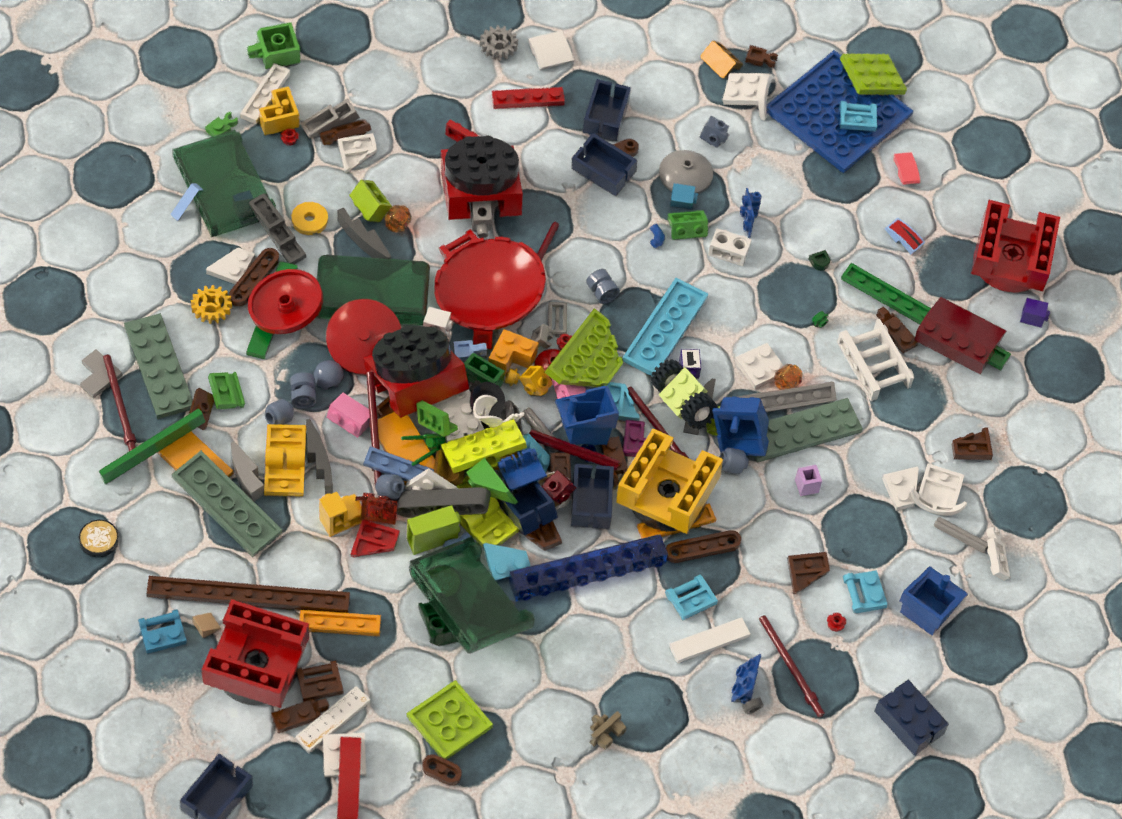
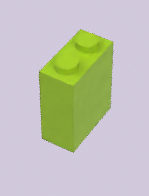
[406,505,461,555]

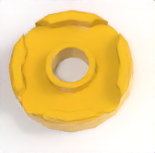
[291,202,328,235]

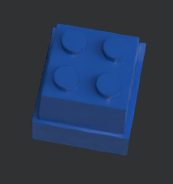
[555,386,619,445]
[713,396,769,456]
[899,566,968,635]

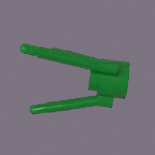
[401,433,446,466]

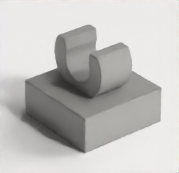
[531,324,553,349]

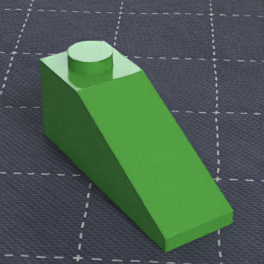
[466,458,518,504]

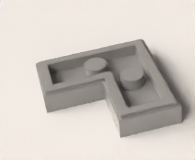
[80,349,122,399]

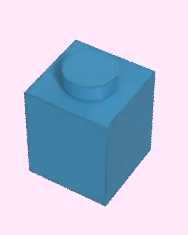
[670,183,698,209]

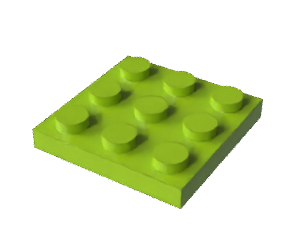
[840,53,907,95]
[406,680,493,760]

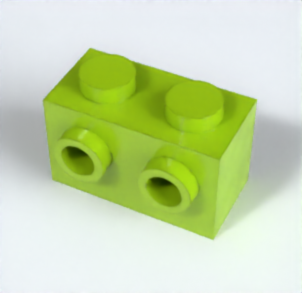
[349,179,392,222]

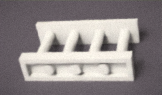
[837,319,914,401]

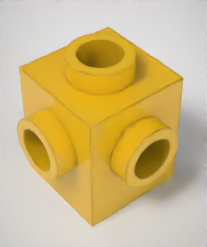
[519,366,552,396]

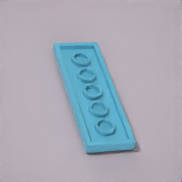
[622,278,708,377]

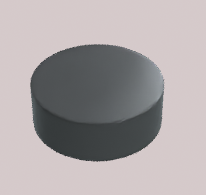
[742,698,764,714]

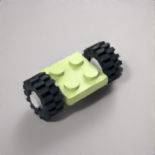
[651,359,718,429]

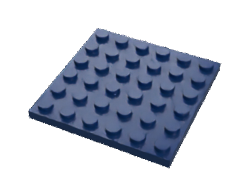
[766,50,914,173]

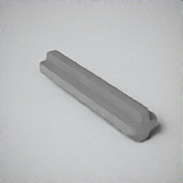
[523,408,561,453]
[934,517,988,553]

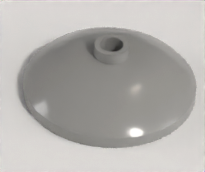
[659,150,713,194]

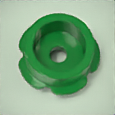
[811,311,829,328]

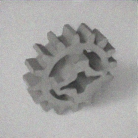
[480,25,518,61]

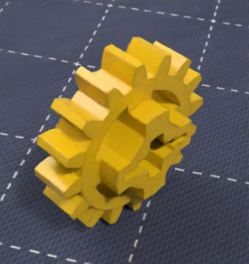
[191,285,232,324]

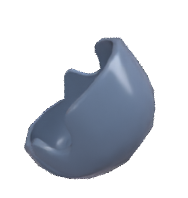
[313,360,344,390]

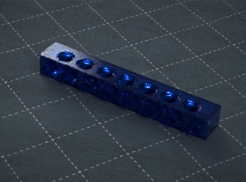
[509,534,668,601]

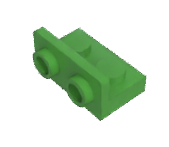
[668,210,708,240]
[417,400,458,437]

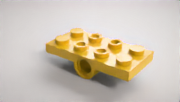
[264,424,306,496]

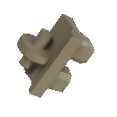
[590,711,627,750]

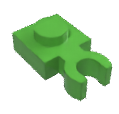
[205,112,238,141]

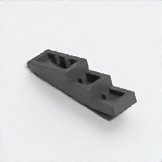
[249,193,306,265]
[337,207,391,268]
[306,419,333,495]

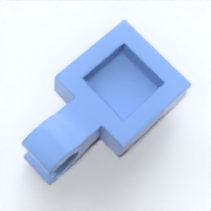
[454,340,487,361]

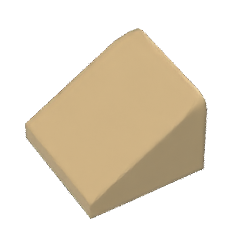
[192,612,221,638]

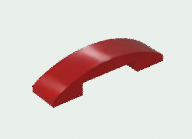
[337,737,361,819]

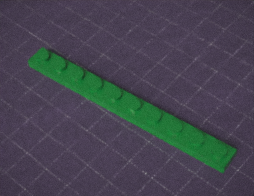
[841,263,1011,371]

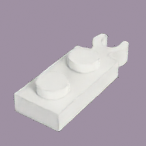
[987,527,1010,581]

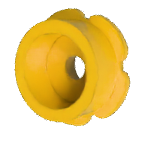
[505,368,520,386]

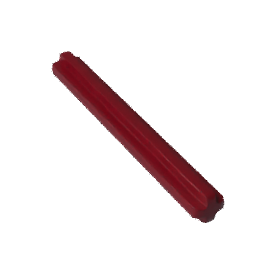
[529,429,620,470]

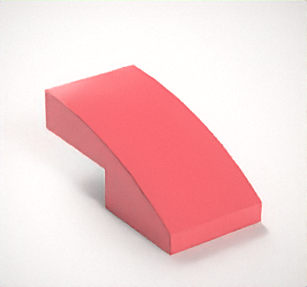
[894,152,920,185]

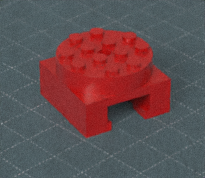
[971,200,1061,293]

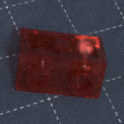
[355,493,397,525]

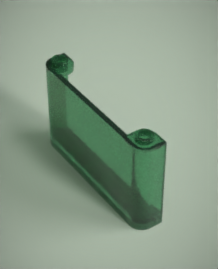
[172,130,276,237]
[316,254,430,325]
[409,537,535,654]

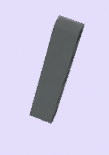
[396,487,491,517]

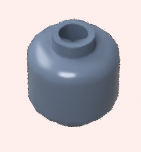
[264,399,294,425]
[719,448,749,474]
[375,474,405,500]

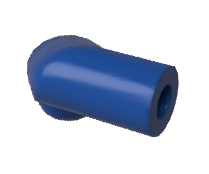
[650,223,665,249]

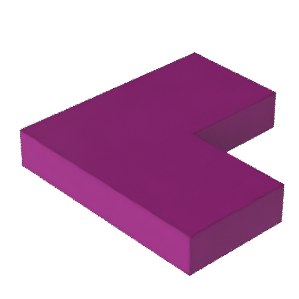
[623,420,646,457]

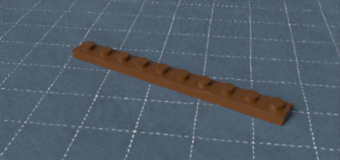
[146,576,350,613]

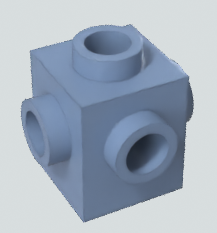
[699,116,729,148]

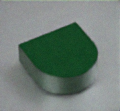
[808,250,831,271]

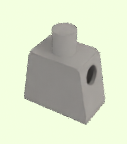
[470,201,492,238]

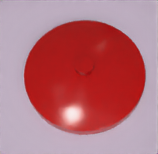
[248,269,323,334]
[326,299,401,375]

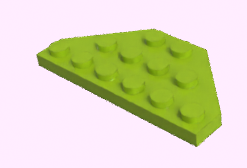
[544,308,623,387]

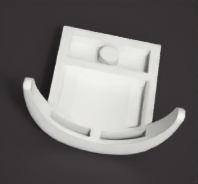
[723,73,776,121]
[911,464,967,516]

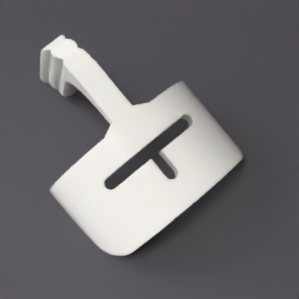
[473,395,524,428]

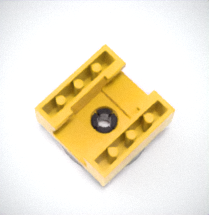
[616,429,723,534]

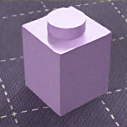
[795,465,822,496]

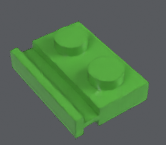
[208,372,245,409]

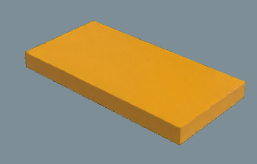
[369,412,435,486]
[157,431,234,477]

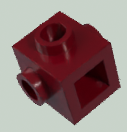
[541,470,577,504]

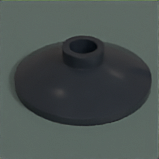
[470,382,505,417]

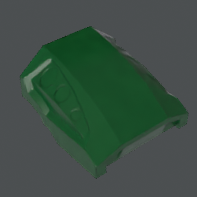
[418,595,469,646]

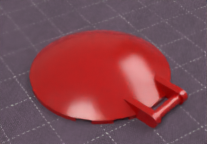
[434,229,546,330]

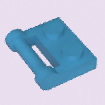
[138,609,187,654]

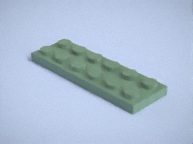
[124,313,193,419]
[754,398,863,463]
[172,451,282,557]

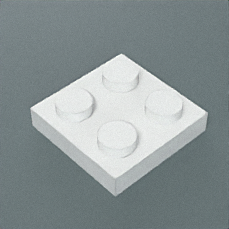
[735,343,787,390]
[323,733,366,777]

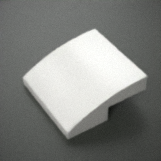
[528,30,574,70]

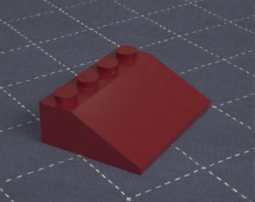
[914,297,1007,375]

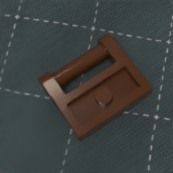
[297,660,344,702]

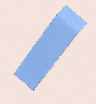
[170,183,203,221]

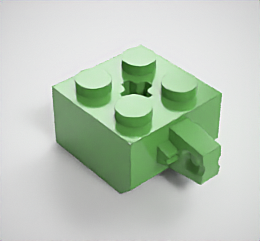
[247,22,300,69]

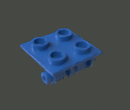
[740,188,762,238]
[498,448,547,491]
[731,654,762,704]

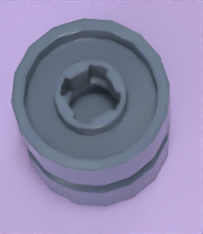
[586,269,620,304]
[290,372,316,408]

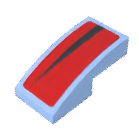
[885,218,925,255]

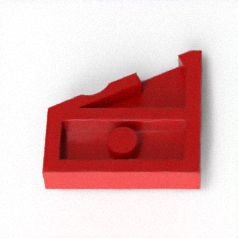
[350,520,400,557]

